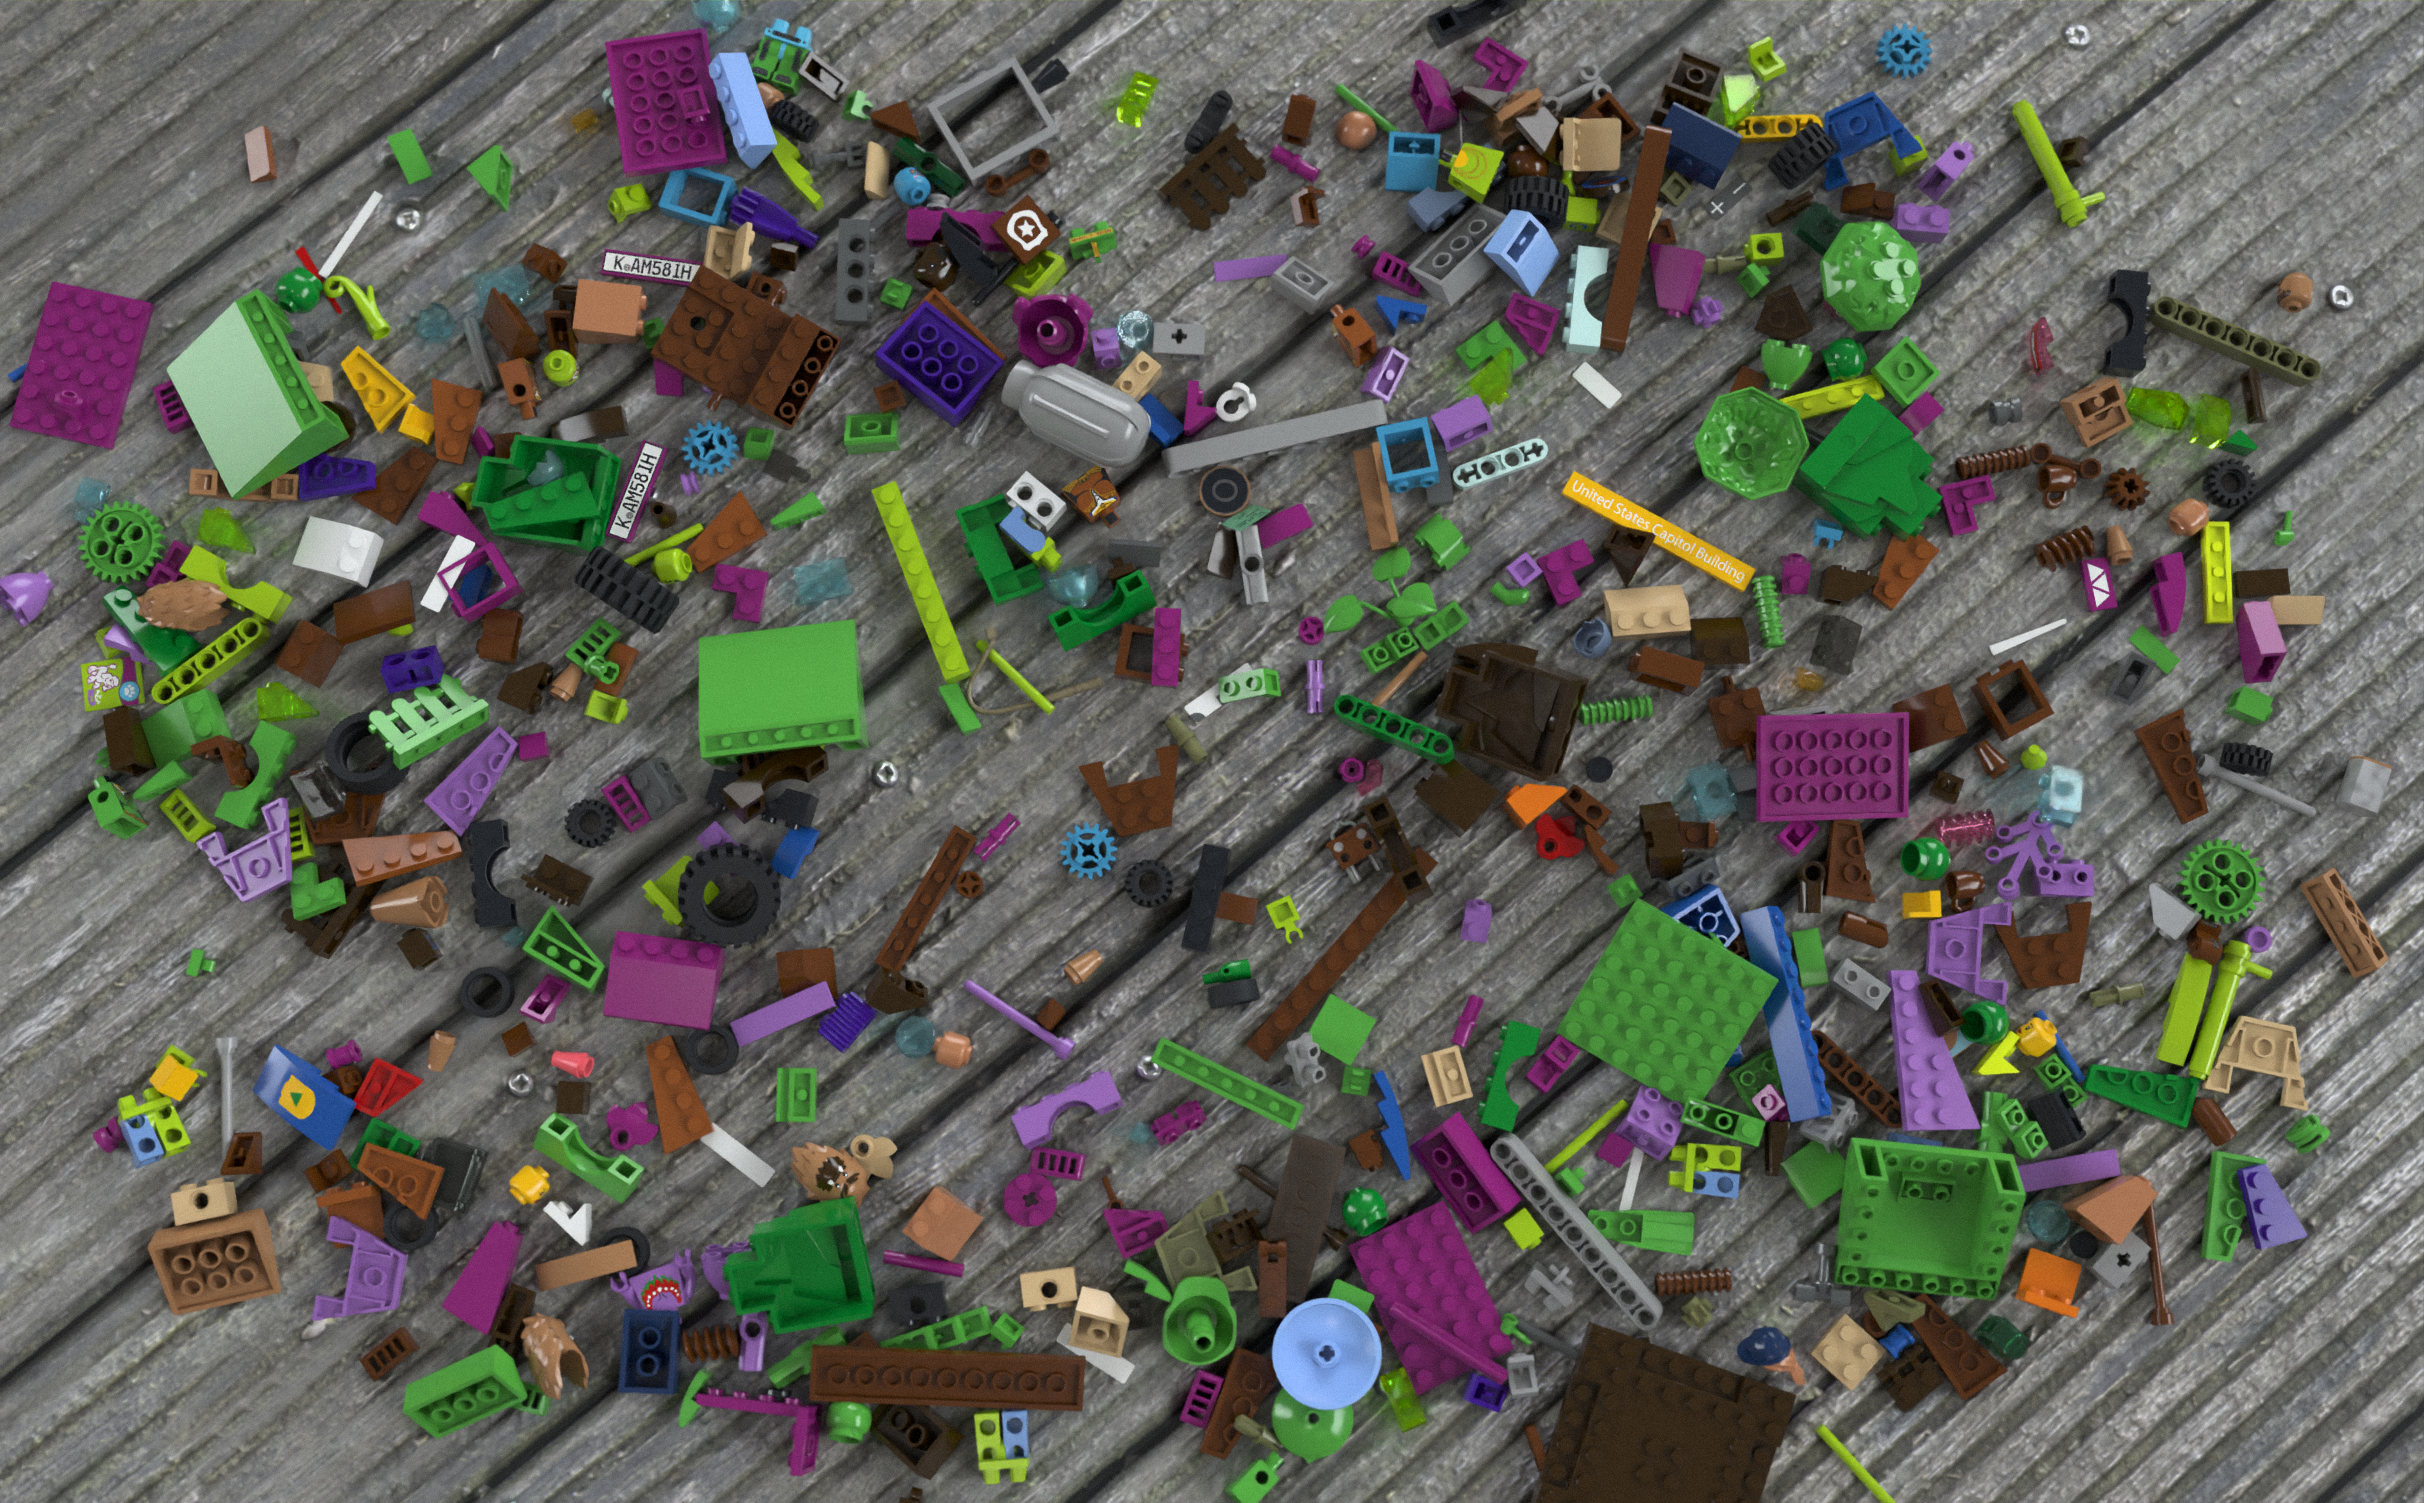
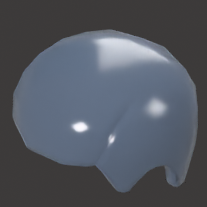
[1573,617,1612,659]

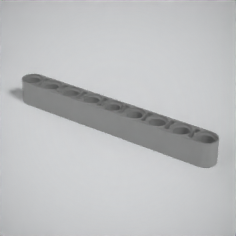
[1161,400,1389,478]
[1490,1132,1663,1330]

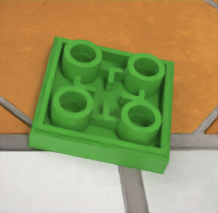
[1308,994,1376,1066]
[1727,1047,1785,1119]

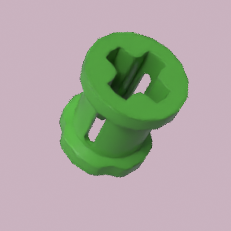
[584,653,619,684]

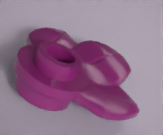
[606,1102,659,1151]

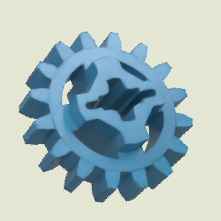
[1875,24,1933,80]
[682,420,740,477]
[1060,822,1117,880]

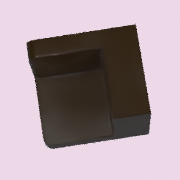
[556,1081,591,1115]

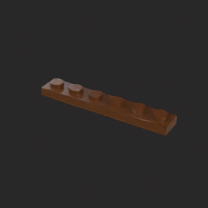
[874,825,978,972]

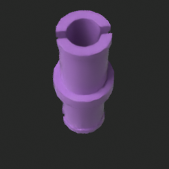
[1305,660,1325,714]

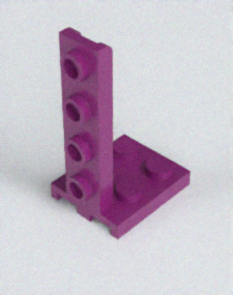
[696,1388,823,1477]

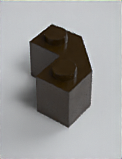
[1639,801,1686,879]

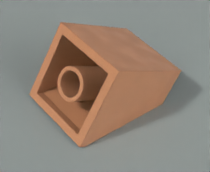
[572,279,648,344]
[2059,1175,2159,1245]
[902,1186,984,1262]

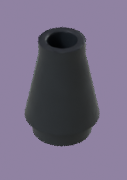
[1032,58,1070,94]

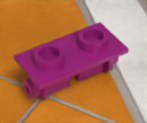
[1150,1100,1208,1146]

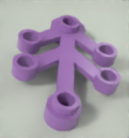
[1985,810,2064,901]

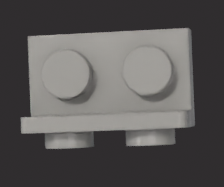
[1799,1088,1858,1154]

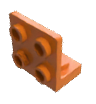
[2014,1248,2082,1318]

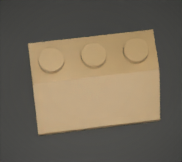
[1603,584,1691,642]

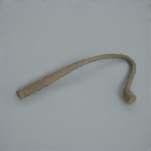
[966,627,1104,715]

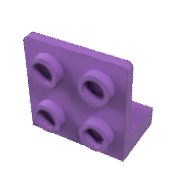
[1614,1083,1684,1162]

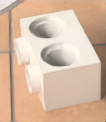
[1006,471,1067,532]

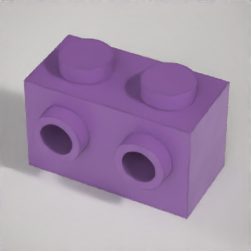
[1890,202,1950,244]
[1431,394,1493,452]
[2033,858,2094,899]

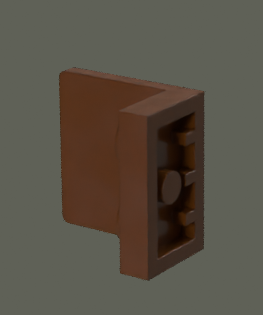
[190,735,255,789]

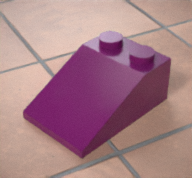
[1410,59,1459,134]

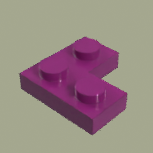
[1473,37,1529,97]
[1937,475,1996,538]
[1535,539,1594,607]
[712,564,769,624]

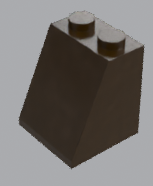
[1413,758,1500,838]

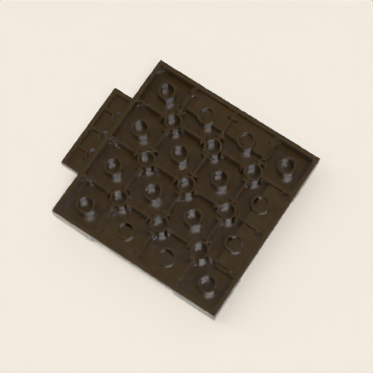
[1530,1321,1797,1503]

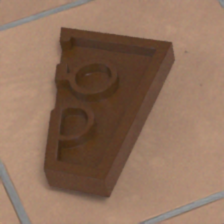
[351,446,438,526]
[1823,819,1876,903]

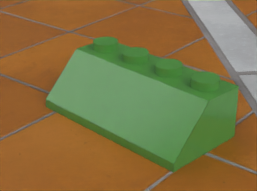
[403,1344,527,1439]

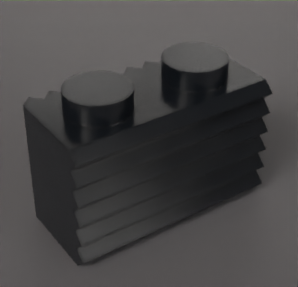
[2027,1086,2086,1151]

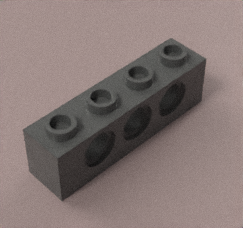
[836,218,876,326]

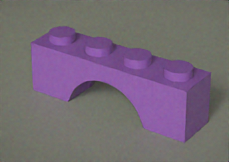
[1011,1071,1124,1150]

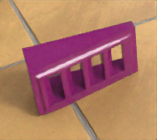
[1371,251,1423,298]
[153,380,194,434]
[601,774,652,833]
[1029,1146,1086,1181]
[1179,1368,1224,1430]

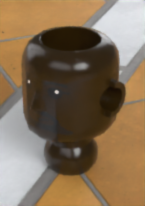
[913,233,960,292]

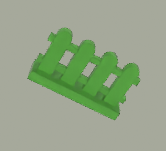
[368,674,489,770]

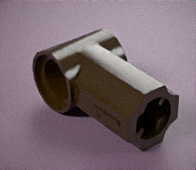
[1796,861,1826,913]

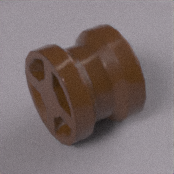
[956,871,984,899]

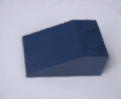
[618,1309,681,1395]

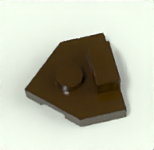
[1754,284,1813,342]

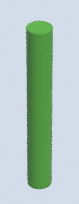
[1335,83,1399,135]

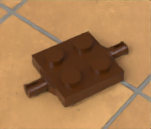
[1706,675,1766,762]

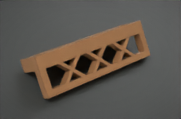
[1352,442,1399,552]
[2300,867,2389,979]

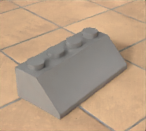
[1408,202,1507,307]

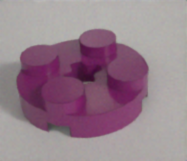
[1004,1173,1058,1227]

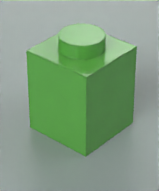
[2225,686,2273,726]

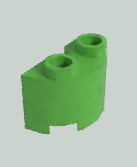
[1413,513,1470,571]

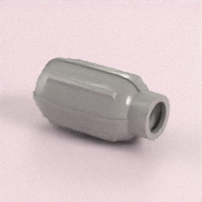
[1001,360,1151,468]

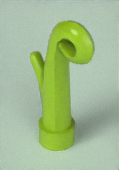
[323,275,391,340]

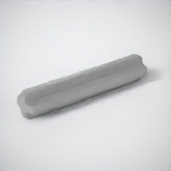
[462,317,498,390]

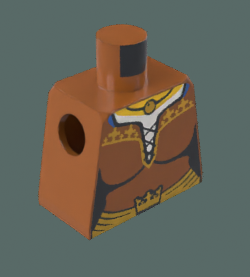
[1328,304,1377,368]
[497,357,542,421]
[1061,465,1121,529]

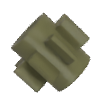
[1680,1295,1714,1329]

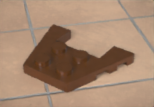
[1079,744,1179,838]
[290,763,388,847]
[1993,901,2092,990]

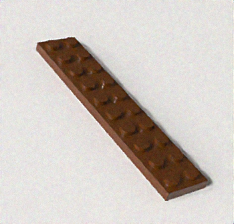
[809,1345,1086,1411]

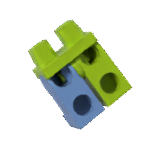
[999,506,1063,574]
[117,1087,191,1169]
[1667,1143,1742,1199]
[974,1409,1030,1484]

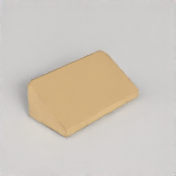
[864,141,890,200]
[2266,596,2325,625]

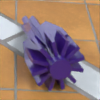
[729,186,819,250]

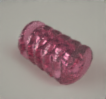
[1935,808,1995,849]

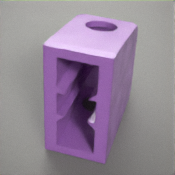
[1917,141,1974,203]

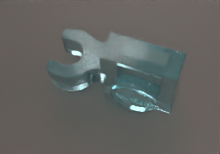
[74,477,111,526]

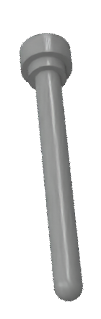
[2195,754,2316,817]
[215,1037,238,1164]

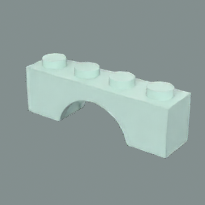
[1562,245,1609,354]

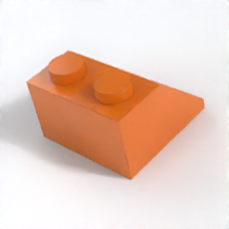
[1501,783,1567,830]

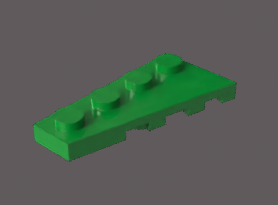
[483,471,602,533]
[102,585,203,678]
[2082,1064,2200,1129]

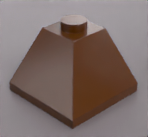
[776,948,838,1001]

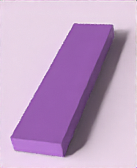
[730,981,836,1047]
[2017,1149,2121,1192]

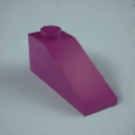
[417,490,490,548]

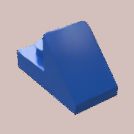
[1375,295,1427,336]

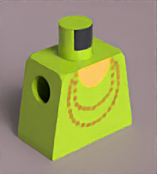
[1439,143,1504,204]

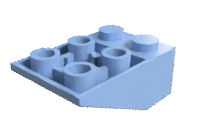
[1483,209,1561,297]

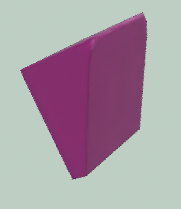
[471,426,496,459]
[519,731,550,763]
[1596,1132,1635,1169]

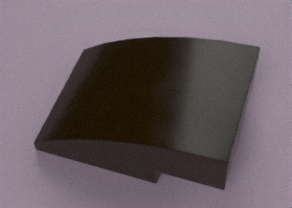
[1650,47,1727,126]

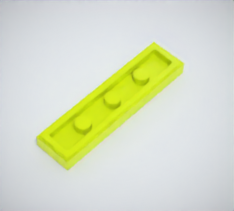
[1779,374,1885,421]
[2200,521,2233,625]

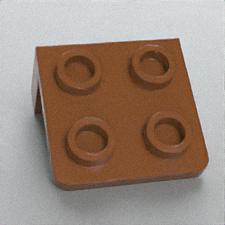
[316,1181,386,1249]

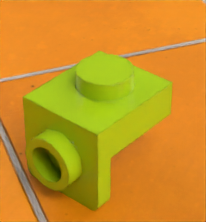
[1748,37,1786,83]
[608,183,652,223]
[584,690,628,725]

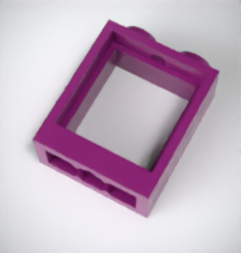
[437,541,524,623]

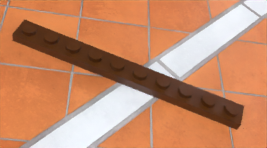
[1246,846,1438,1062]

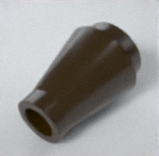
[650,502,677,529]

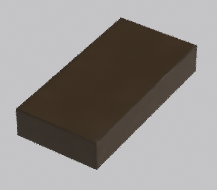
[2233,568,2291,598]

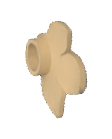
[850,1134,897,1180]

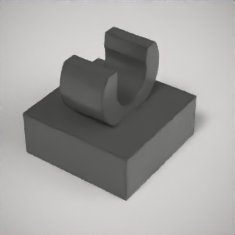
[286,331,310,362]

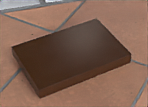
[333,580,416,646]

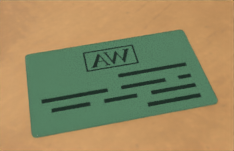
[1221,504,1271,531]

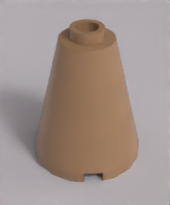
[369,876,449,929]

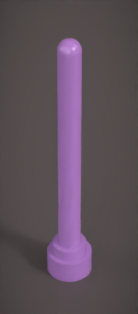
[964,980,1076,1061]

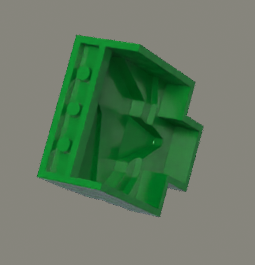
[1791,393,1943,542]
[471,434,622,557]
[723,1196,876,1335]

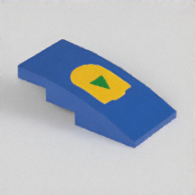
[253,1044,357,1151]

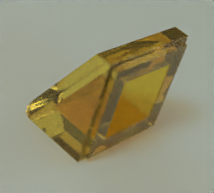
[569,106,599,133]
[1792,667,1823,693]

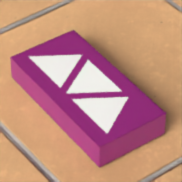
[2079,557,2118,613]

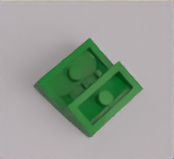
[348,1117,422,1172]

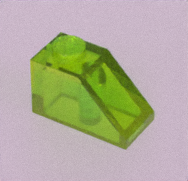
[1720,75,1760,130]
[1468,347,1513,406]
[2125,387,2191,431]
[2190,393,2232,449]
[196,507,257,555]
[256,682,320,723]
[1379,1367,1427,1433]

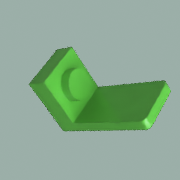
[1218,668,1281,703]

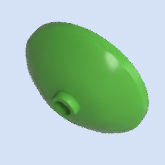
[1272,1388,1354,1459]

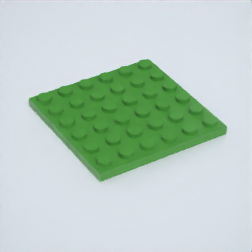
[1556,897,1778,1107]

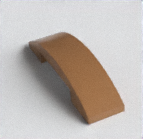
[189,469,299,502]
[535,1240,637,1292]

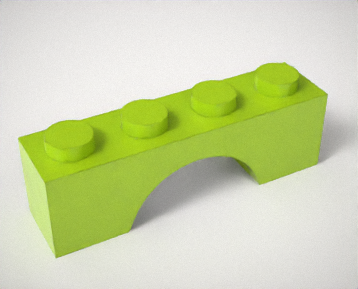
[179,544,293,624]

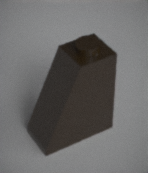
[103,705,157,777]

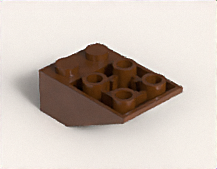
[1572,92,1641,185]
[482,287,542,361]

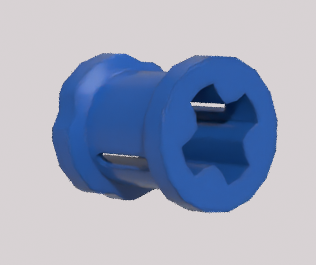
[1878,1323,1915,1360]

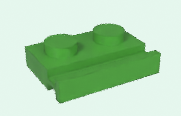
[776,1068,818,1122]

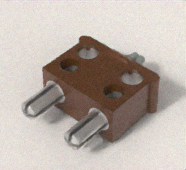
[1325,820,1384,884]

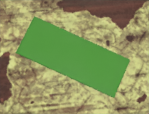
[2129,625,2180,675]

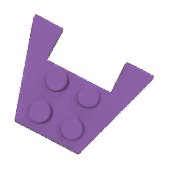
[196,798,292,903]
[1925,901,2012,1005]
[312,1215,408,1321]

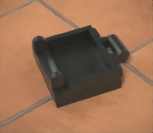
[414,1136,489,1214]

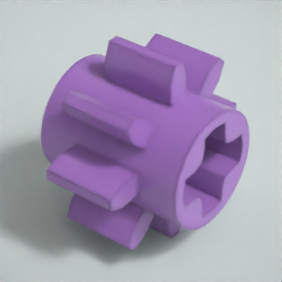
[1690,296,1724,328]

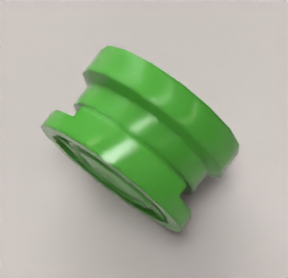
[2285,1114,2331,1154]

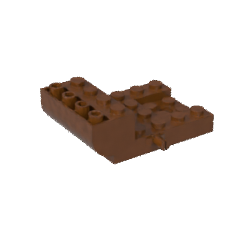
[649,264,842,431]

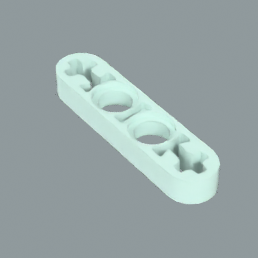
[1452,438,1548,490]

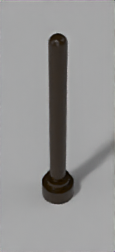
[1238,1165,1349,1252]

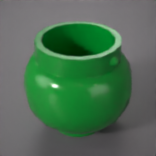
[275,267,324,314]
[1821,337,1868,382]
[1900,837,1951,881]
[1960,1000,2010,1046]
[1341,1187,1389,1237]

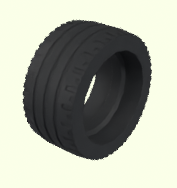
[325,711,412,796]

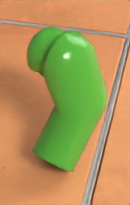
[1490,581,1530,606]

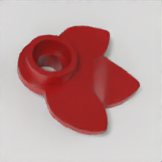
[1536,813,1585,860]

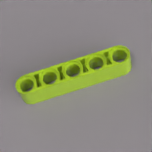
[152,618,270,706]

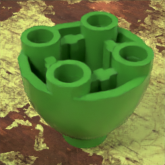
[1761,339,1813,390]

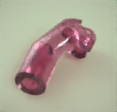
[1355,759,1384,797]

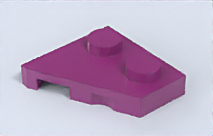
[1504,292,1561,358]
[1103,1209,1169,1259]

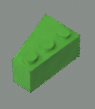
[522,905,609,995]

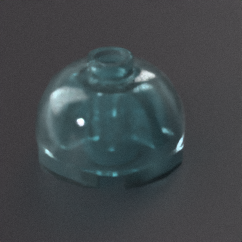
[690,0,742,33]
[1045,564,1099,608]

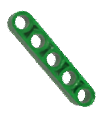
[1334,694,1455,765]

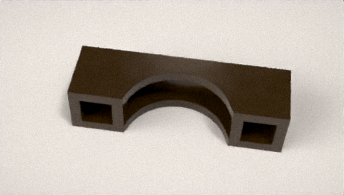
[723,746,829,824]
[1363,796,1434,906]

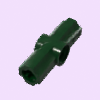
[892,136,966,199]

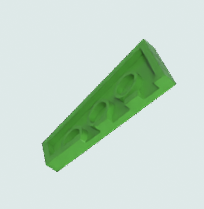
[2200,1151,2267,1262]

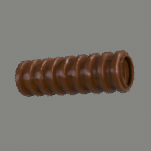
[1955,445,2030,480]
[1654,1268,1732,1297]

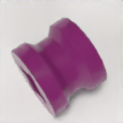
[1298,616,1324,646]

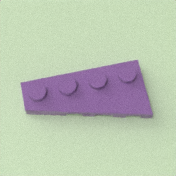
[424,726,519,838]

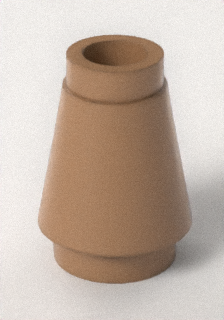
[2105,525,2134,566]
[549,663,584,703]
[1063,949,1103,986]
[426,1030,457,1072]

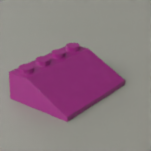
[603,931,726,1031]

